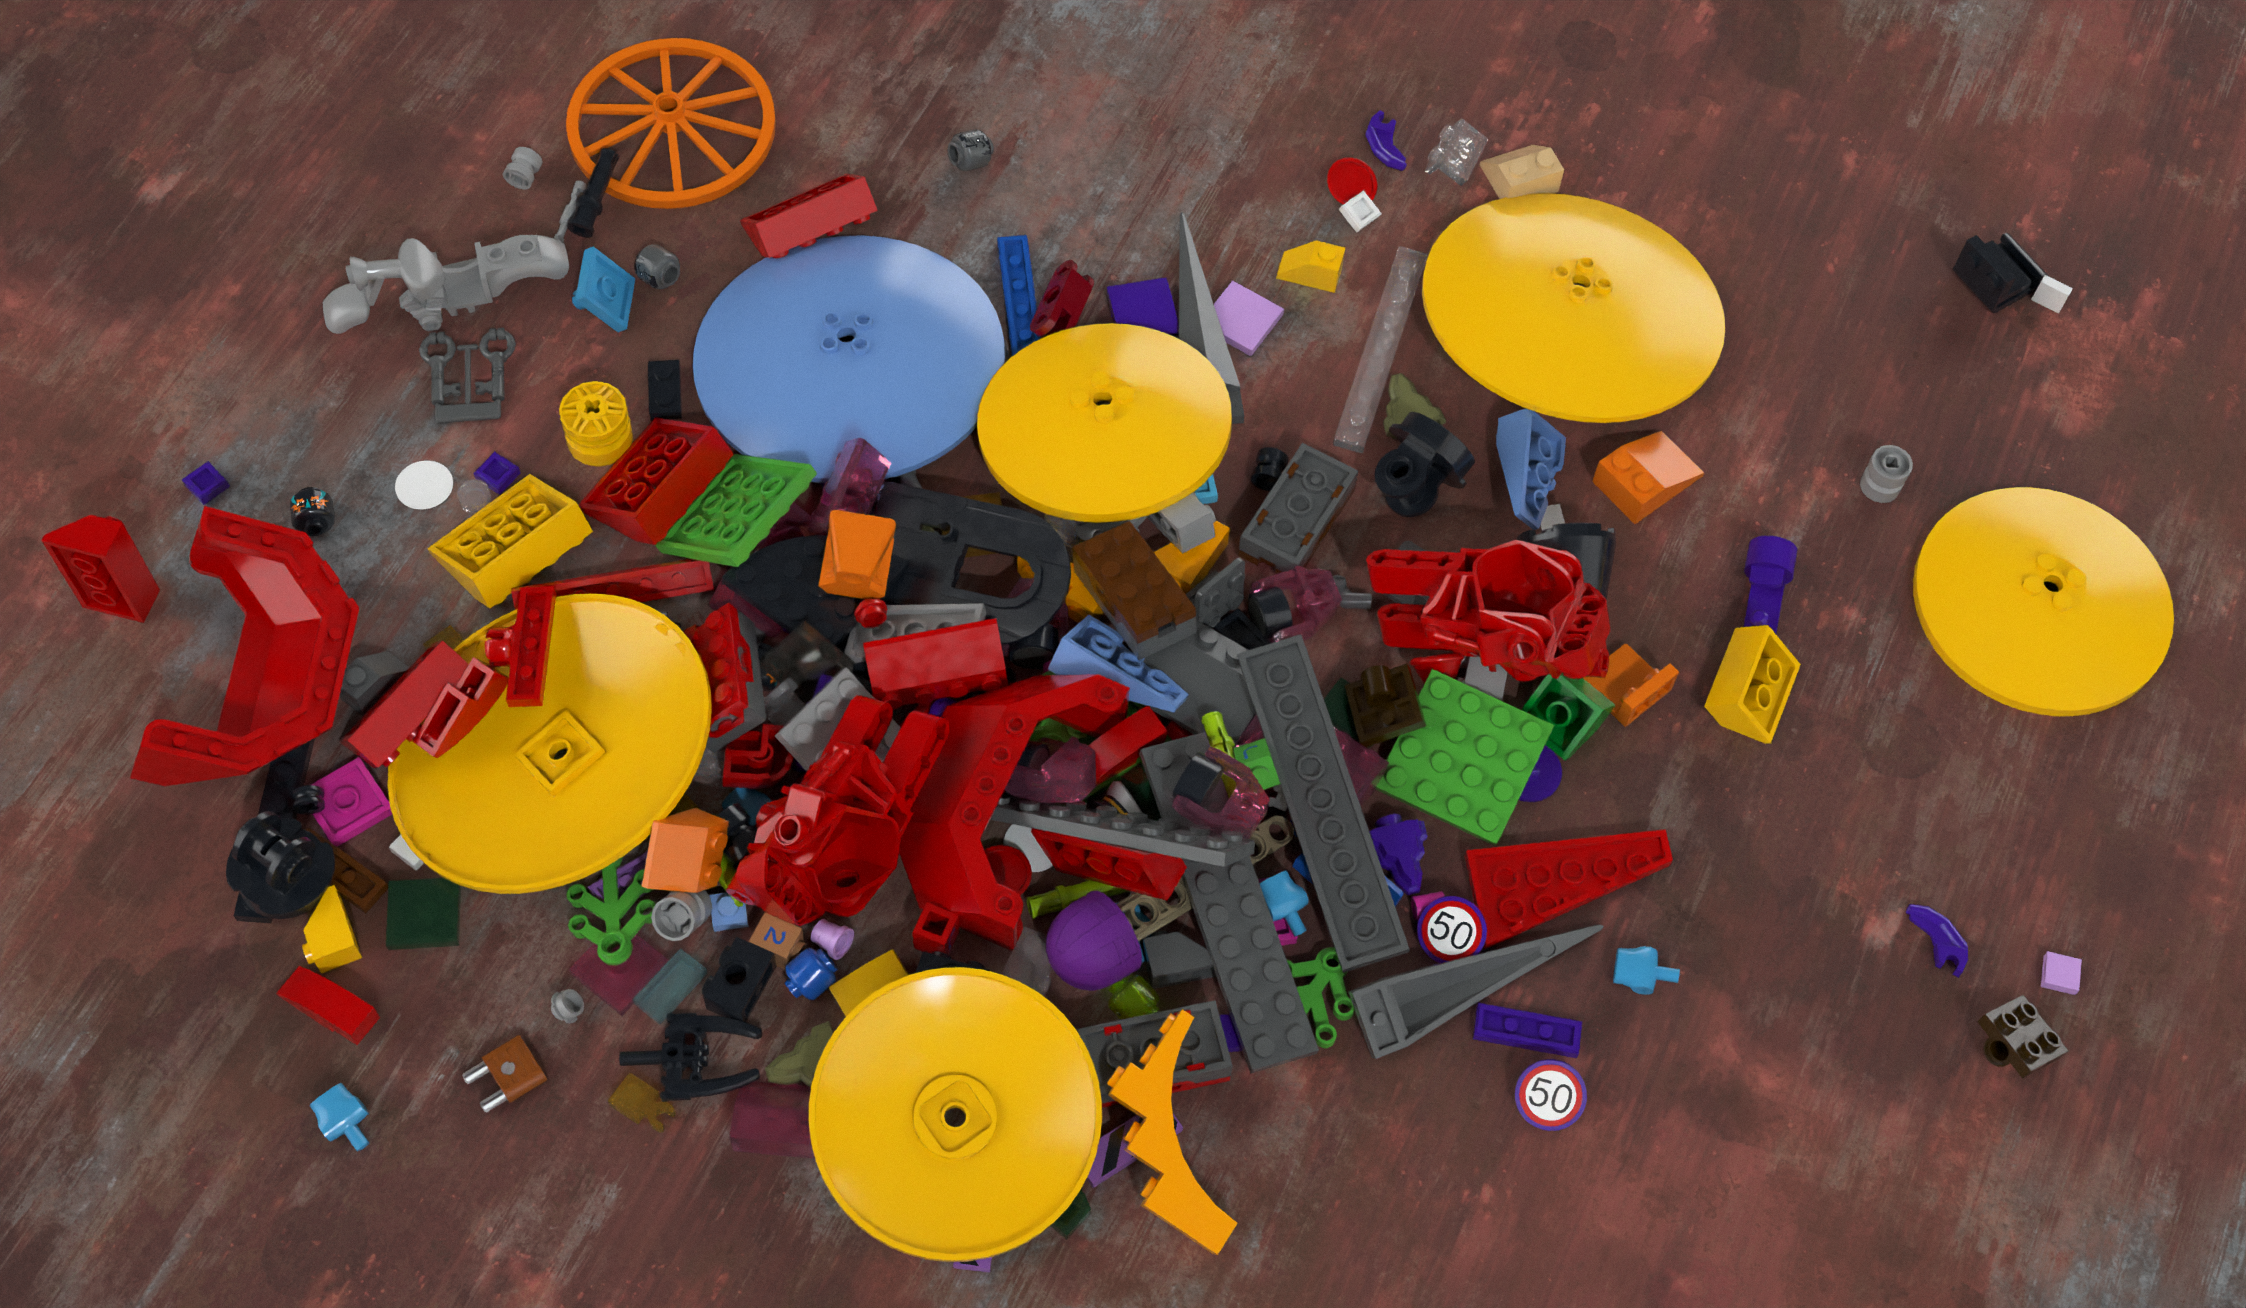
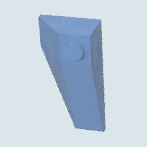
[1496,408,1566,530]
[1048,615,1189,712]

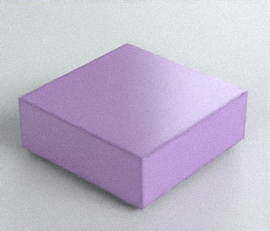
[2041,951,2082,995]

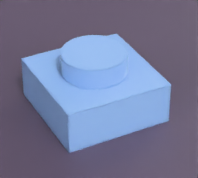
[709,892,749,932]

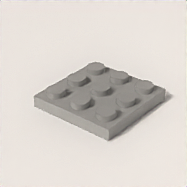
[775,667,901,771]

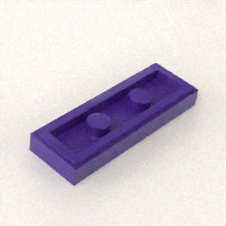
[1473,1003,1582,1058]

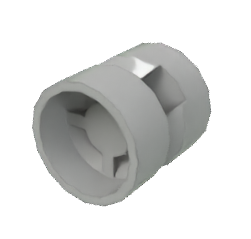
[1860,445,1913,503]
[651,890,712,941]

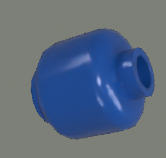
[784,948,838,1000]

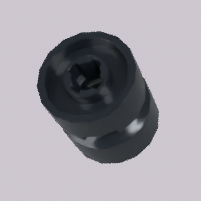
[717,802,757,868]

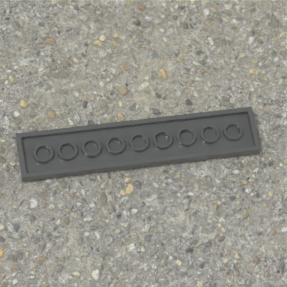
[1237,634,1410,973]
[1139,732,1319,1074]

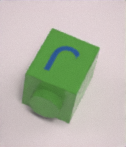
[1233,738,1280,795]

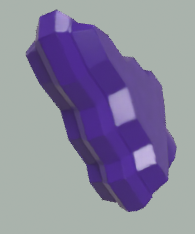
[1369,814,1428,895]

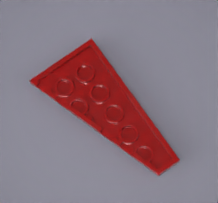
[1465,829,1673,950]

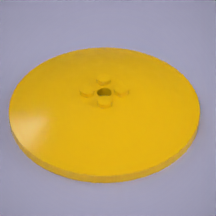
[977,323,1232,523]
[1913,487,2174,716]
[809,967,1102,1262]

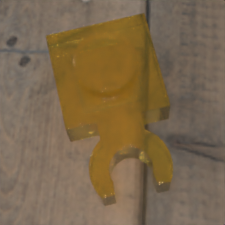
[608,1072,676,1133]

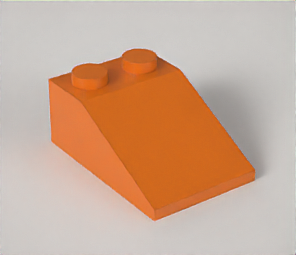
[1592,431,1704,524]

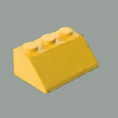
[1704,625,1801,744]

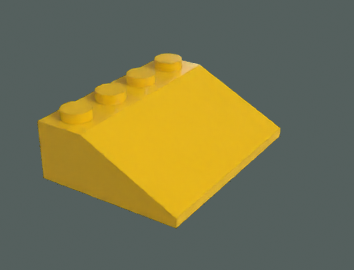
[427,474,593,609]

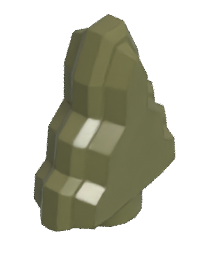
[1383,373,1446,439]
[765,1021,834,1088]

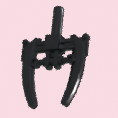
[619,1013,763,1102]

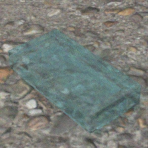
[632,948,708,1024]

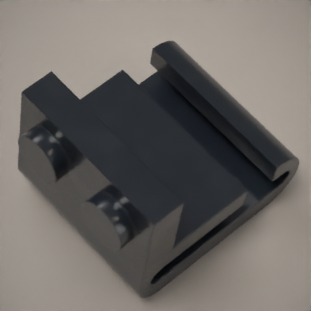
[1953,233,2049,313]

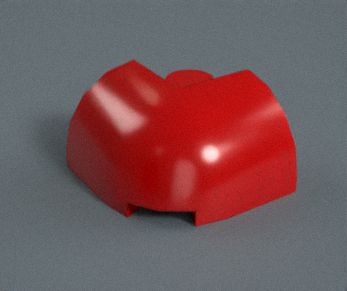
[723,724,794,789]

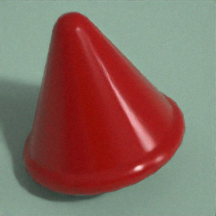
[1409,653,1465,684]

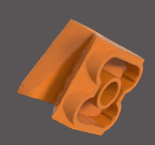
[818,510,896,599]

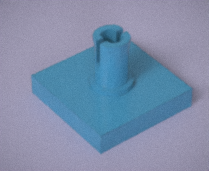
[572,246,635,332]

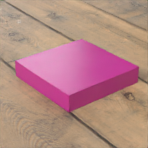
[311,757,392,847]

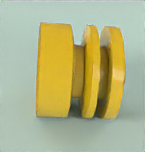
[559,381,633,467]

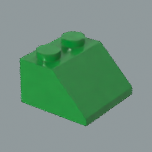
[1521,673,1616,761]

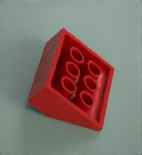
[579,417,734,545]

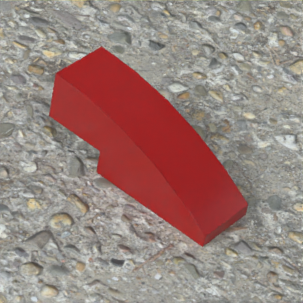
[412,657,509,758]
[1061,706,1167,796]
[276,966,380,1045]

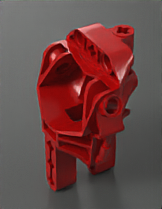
[1366,540,1611,681]
[726,695,950,926]

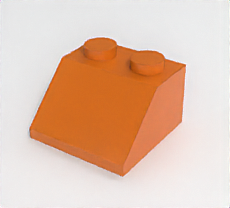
[642,808,729,893]

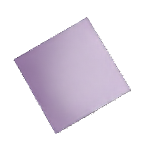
[1214,281,1284,356]

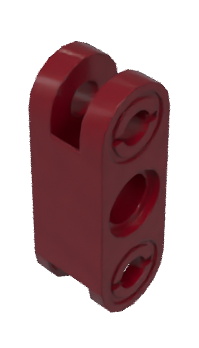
[1030,259,1094,337]

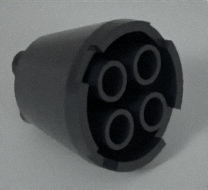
[1517,523,1616,600]

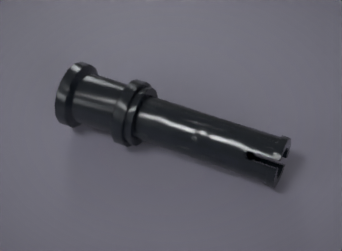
[567,148,619,238]

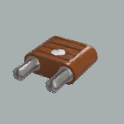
[462,1034,548,1112]

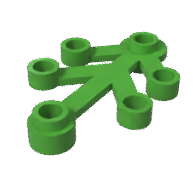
[566,857,656,966]
[1287,947,1355,1048]

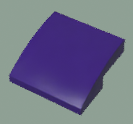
[1106,277,1179,336]

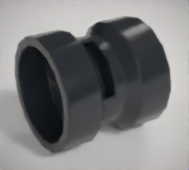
[1251,447,1288,491]

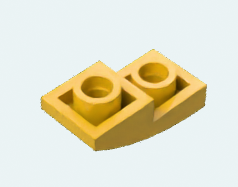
[829,949,909,1016]

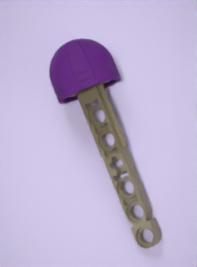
[1046,815,1294,990]

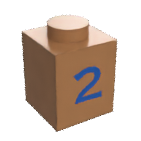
[749,912,807,969]

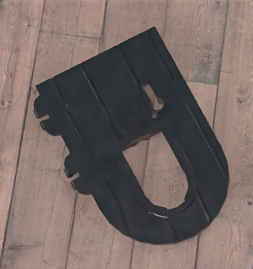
[874,481,1071,646]

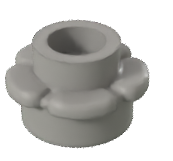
[551,989,584,1023]

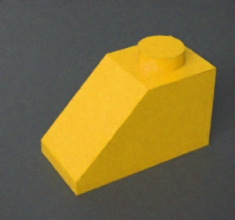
[1276,240,1345,293]
[302,885,362,974]

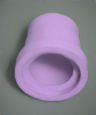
[810,919,854,960]

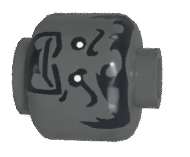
[947,129,994,171]
[634,244,680,290]

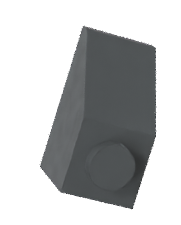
[339,651,409,716]
[1142,931,1217,990]

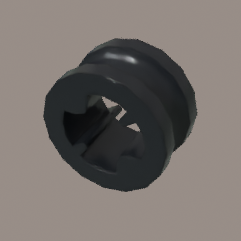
[292,785,325,815]

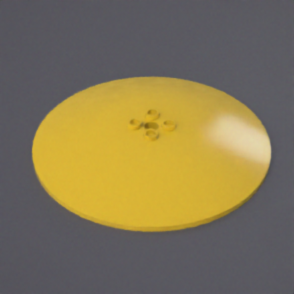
[1422,193,1725,423]
[387,594,712,894]

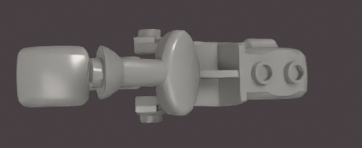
[323,234,569,334]

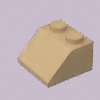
[1480,145,1564,199]

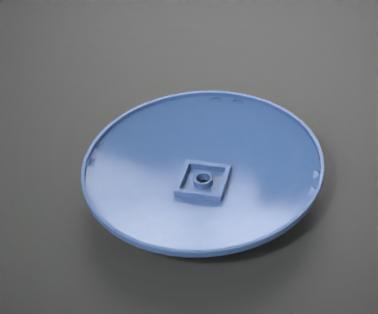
[693,235,1005,484]

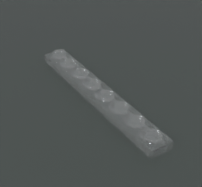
[1333,246,1428,454]

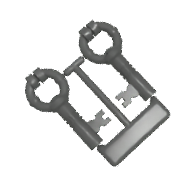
[419,328,516,423]

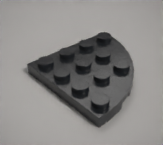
[722,535,909,659]

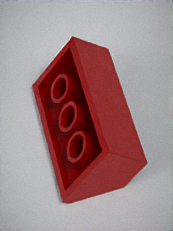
[740,174,878,258]
[41,515,160,623]
[863,618,1008,710]
[339,640,469,768]
[1031,828,1187,901]

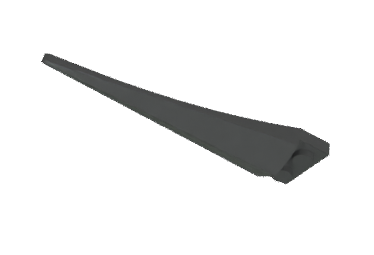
[1179,212,1245,424]
[1348,924,1604,1059]

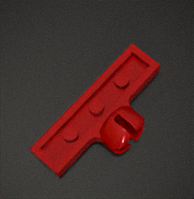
[485,586,556,707]

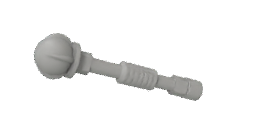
[554,181,587,245]

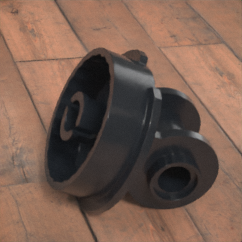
[1374,412,1475,517]
[226,811,335,919]

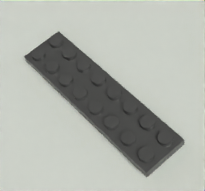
[990,788,1255,867]

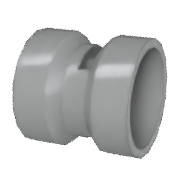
[503,147,543,189]

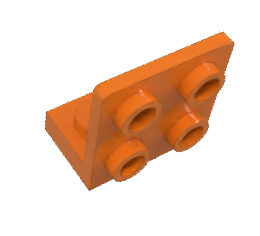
[1583,644,1679,727]

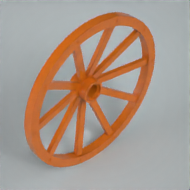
[566,38,776,209]

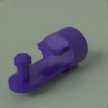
[1744,536,1798,635]

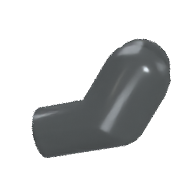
[1327,575,1372,609]

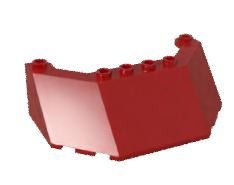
[130,506,359,786]
[899,674,1130,952]

